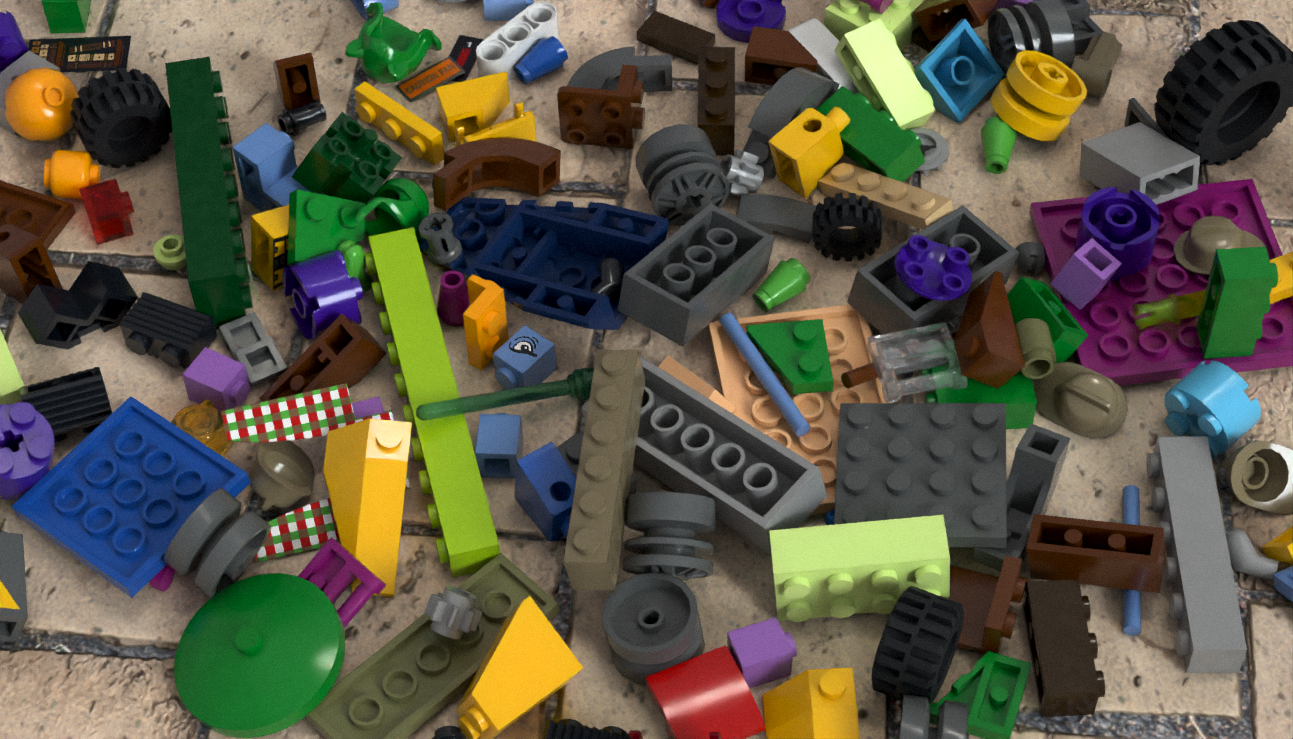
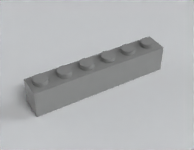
[1146,436,1247,673]

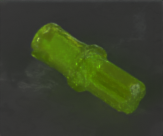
[1133,289,1206,330]

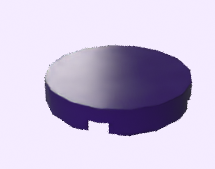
[716,0,786,43]

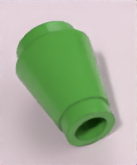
[981,116,1018,174]
[752,258,810,312]

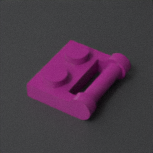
[297,537,386,628]

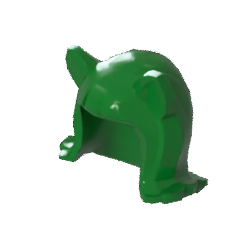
[345,2,442,84]

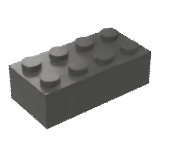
[618,203,775,347]
[847,205,1019,351]

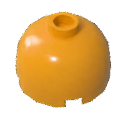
[4,67,79,142]

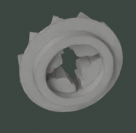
[909,127,949,176]

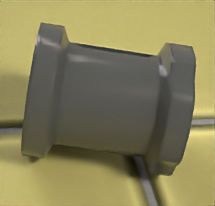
[418,213,462,264]

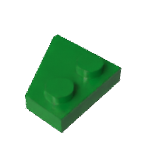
[287,189,365,266]
[746,319,833,394]
[929,651,1032,739]

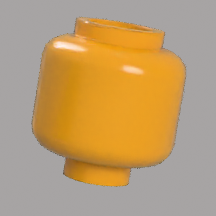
[44,150,100,199]

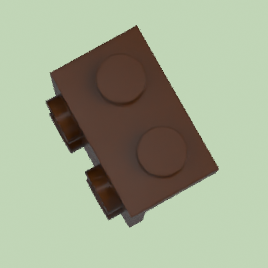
[557,64,645,149]
[950,555,1027,655]

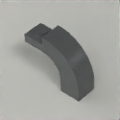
[567,46,672,92]
[743,67,840,178]
[972,423,1070,572]

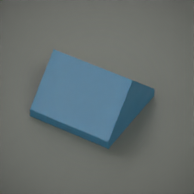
[916,19,1005,122]

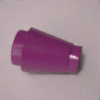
[437,270,470,327]

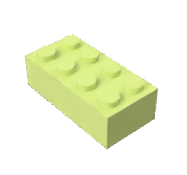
[769,515,950,622]

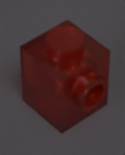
[79,178,134,245]

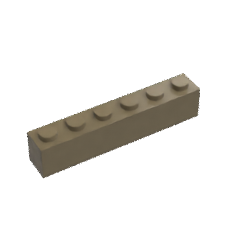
[563,350,645,591]

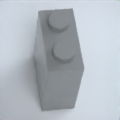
[1080,122,1200,205]

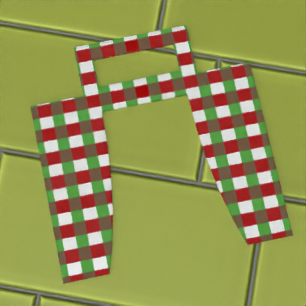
[221,383,411,563]

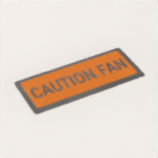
[396,56,465,102]

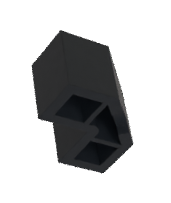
[18,261,138,349]

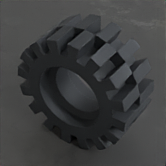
[812,193,882,262]

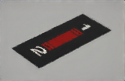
[449,35,484,82]

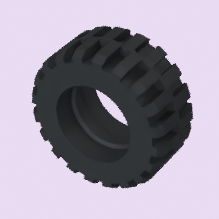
[1154,20,1293,165]

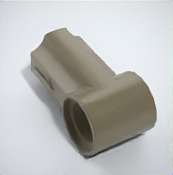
[1071,31,1123,99]

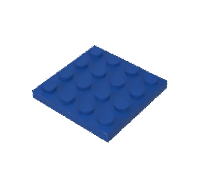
[11,396,251,598]

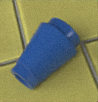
[513,36,568,84]

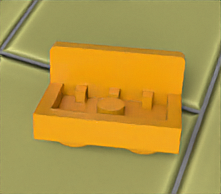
[463,274,509,371]

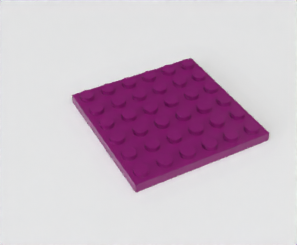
[1029,179,1293,386]

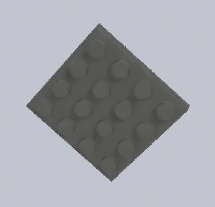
[834,403,1007,548]

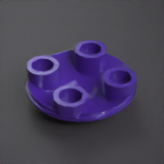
[895,235,972,301]

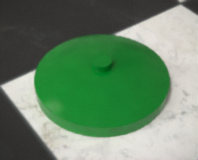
[174,573,346,738]

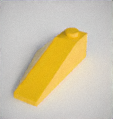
[323,419,412,597]
[762,667,860,739]

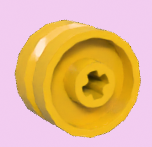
[990,50,1087,142]

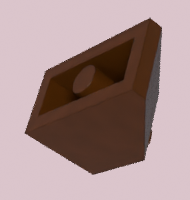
[745,26,818,85]
[273,52,321,110]

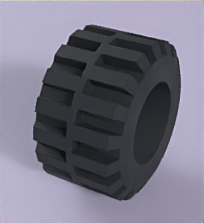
[70,68,172,168]
[871,586,964,704]

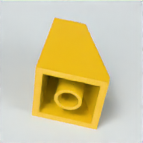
[455,596,583,739]

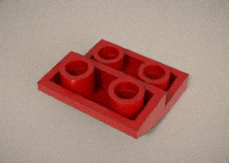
[646,645,766,739]

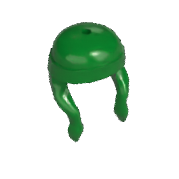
[355,178,430,244]

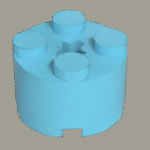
[1164,360,1261,459]

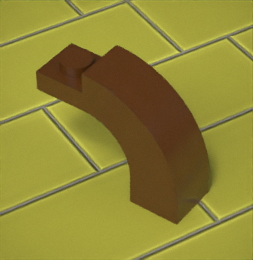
[432,138,561,211]

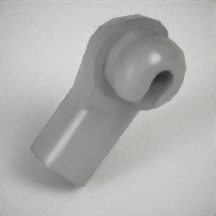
[1226,529,1279,581]

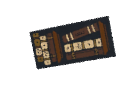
[28,36,131,73]

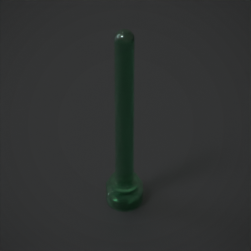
[416,367,594,421]

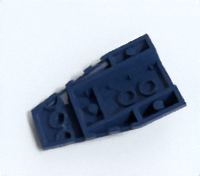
[419,197,669,330]

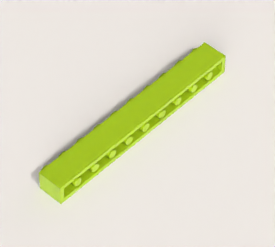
[364,227,500,578]

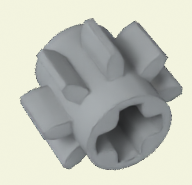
[720,150,764,196]
[424,586,482,639]

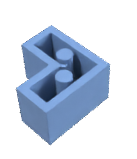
[232,123,324,212]

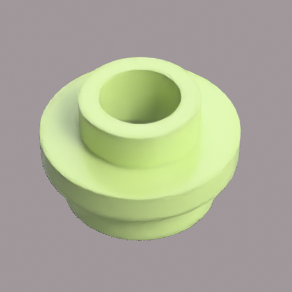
[153,235,186,270]

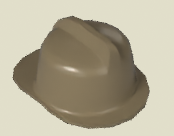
[1174,215,1269,275]
[1034,362,1128,439]
[249,440,315,511]
[1220,440,1293,515]

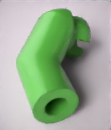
[337,240,374,292]

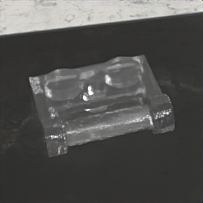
[867,322,968,403]

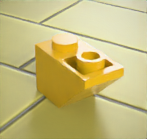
[436,71,510,143]

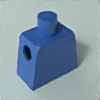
[514,442,576,542]

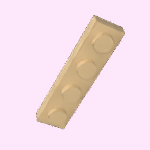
[818,162,954,230]

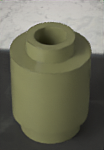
[1015,318,1057,379]

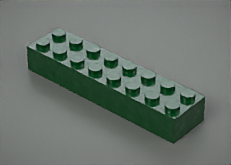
[165,57,253,330]

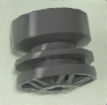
[988,0,1075,79]
[635,124,729,226]
[623,492,716,581]

